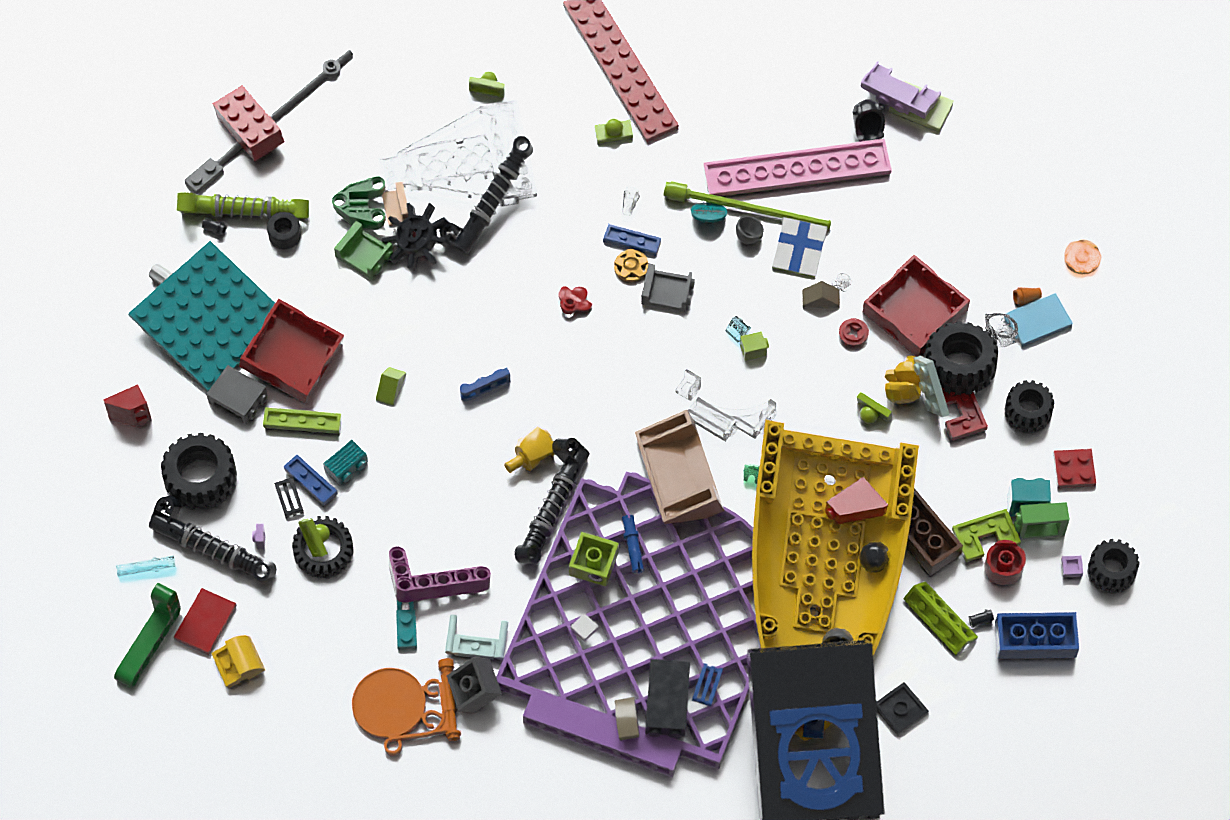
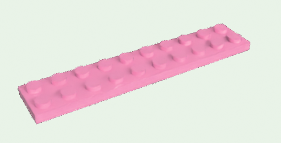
[703,139,892,196]

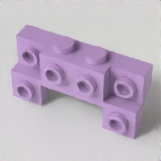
[860,61,942,119]

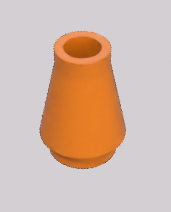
[1013,287,1042,305]

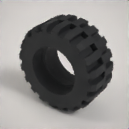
[925,321,999,395]
[161,432,237,510]

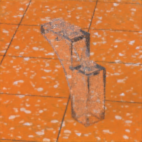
[688,396,778,442]

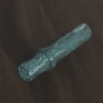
[116,555,176,577]

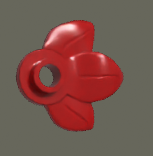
[558,285,593,315]

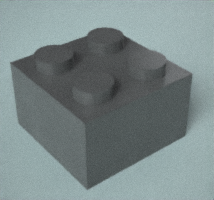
[447,657,502,713]

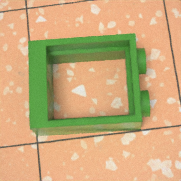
[1014,502,1070,539]

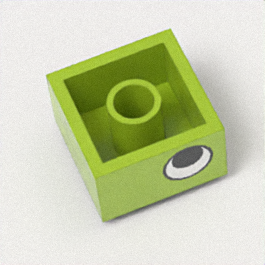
[569,532,619,587]

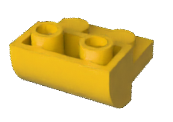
[211,635,266,688]

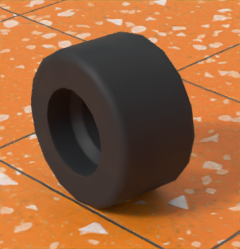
[266,212,301,249]

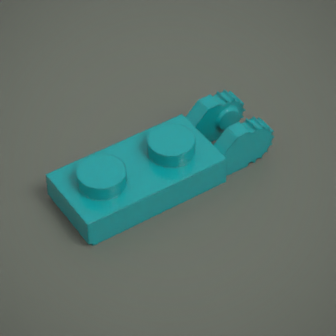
[396,600,417,649]

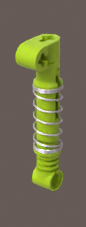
[176,192,310,219]

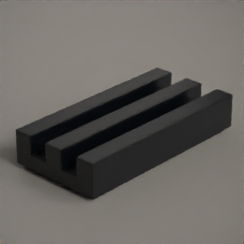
[274,477,304,519]

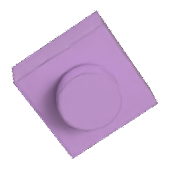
[252,523,265,549]
[1061,555,1084,577]

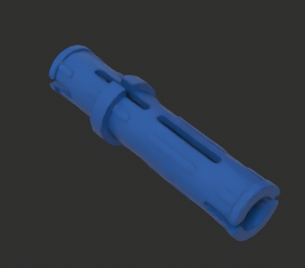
[622,515,645,574]

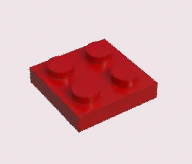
[1053,448,1097,489]

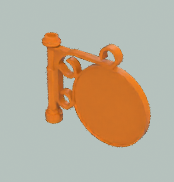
[352,658,462,756]

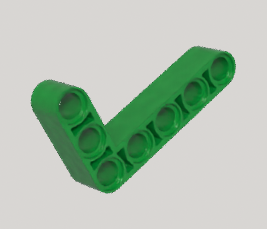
[114,582,181,688]

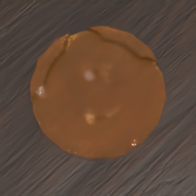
[1063,239,1102,275]

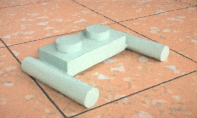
[444,614,509,660]

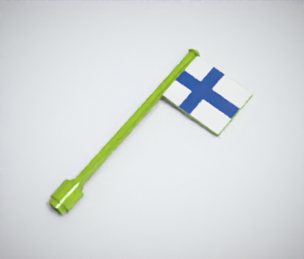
[663,181,832,278]

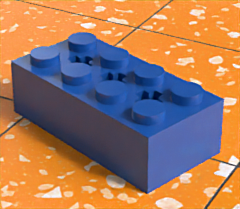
[995,612,1080,659]

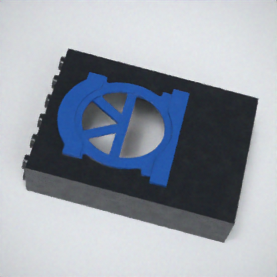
[746,640,885,820]

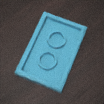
[1005,293,1073,347]

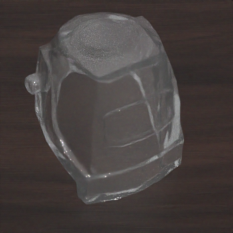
[984,312,1019,348]

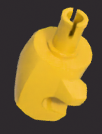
[884,355,921,404]
[504,426,555,474]

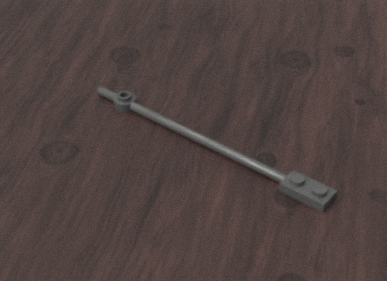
[184,49,354,194]

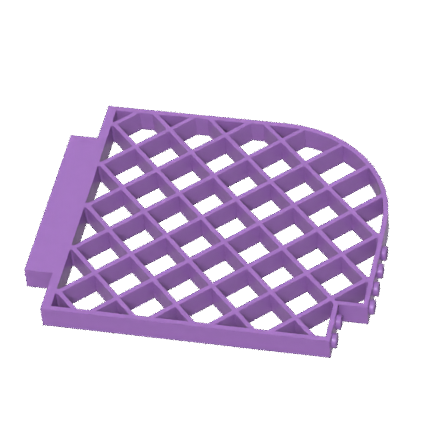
[496,471,761,777]

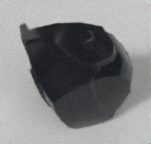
[852,99,885,142]

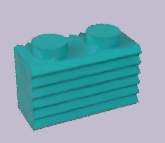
[323,439,368,485]

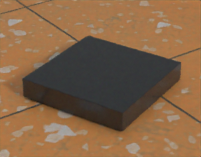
[877,682,929,736]

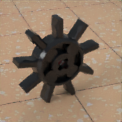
[381,202,450,272]

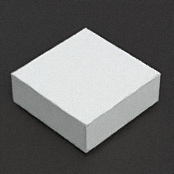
[570,613,599,642]

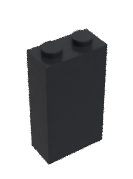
[645,659,691,738]

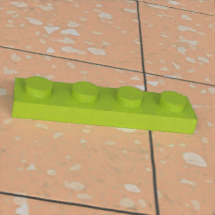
[263,407,342,434]

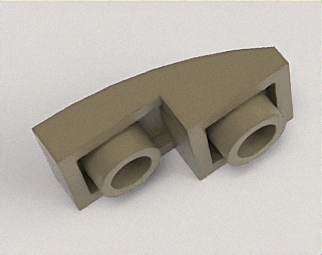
[614,697,640,740]

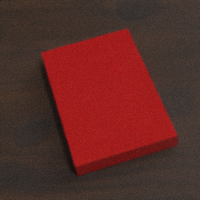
[173,587,237,655]

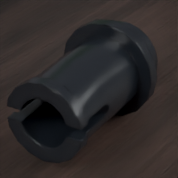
[202,217,227,236]
[968,609,994,628]

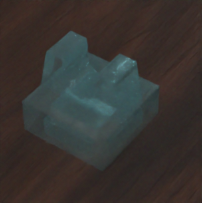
[725,315,752,343]

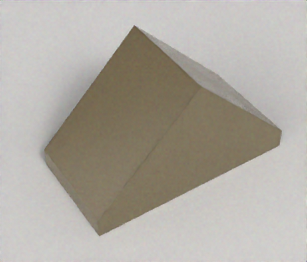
[802,280,840,308]

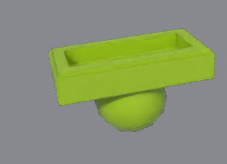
[468,71,505,98]
[594,118,633,144]
[856,392,892,424]
[298,518,330,557]

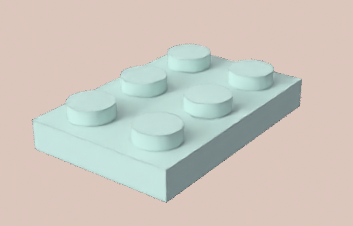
[913,356,950,417]

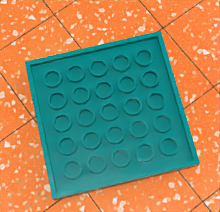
[128,240,275,392]

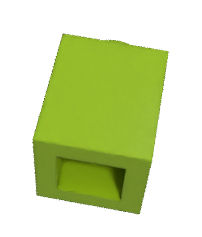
[739,331,770,361]

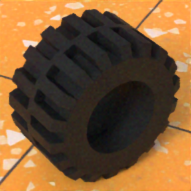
[1004,380,1055,433]
[1087,538,1140,593]

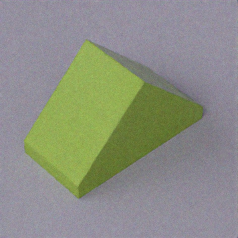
[375,367,407,406]

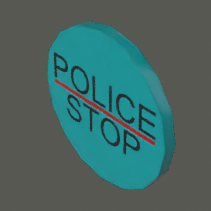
[690,202,728,223]

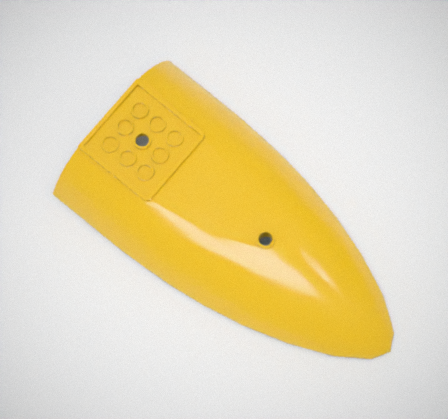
[752,420,919,741]

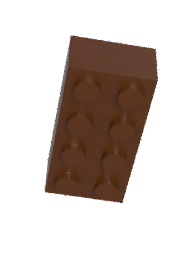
[906,488,963,576]

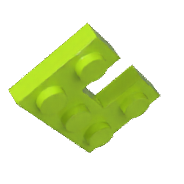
[952,508,1021,563]

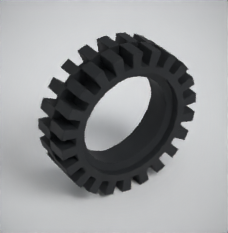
[292,516,354,578]

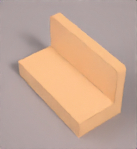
[382,182,408,226]

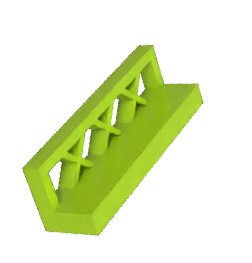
[903,581,978,655]

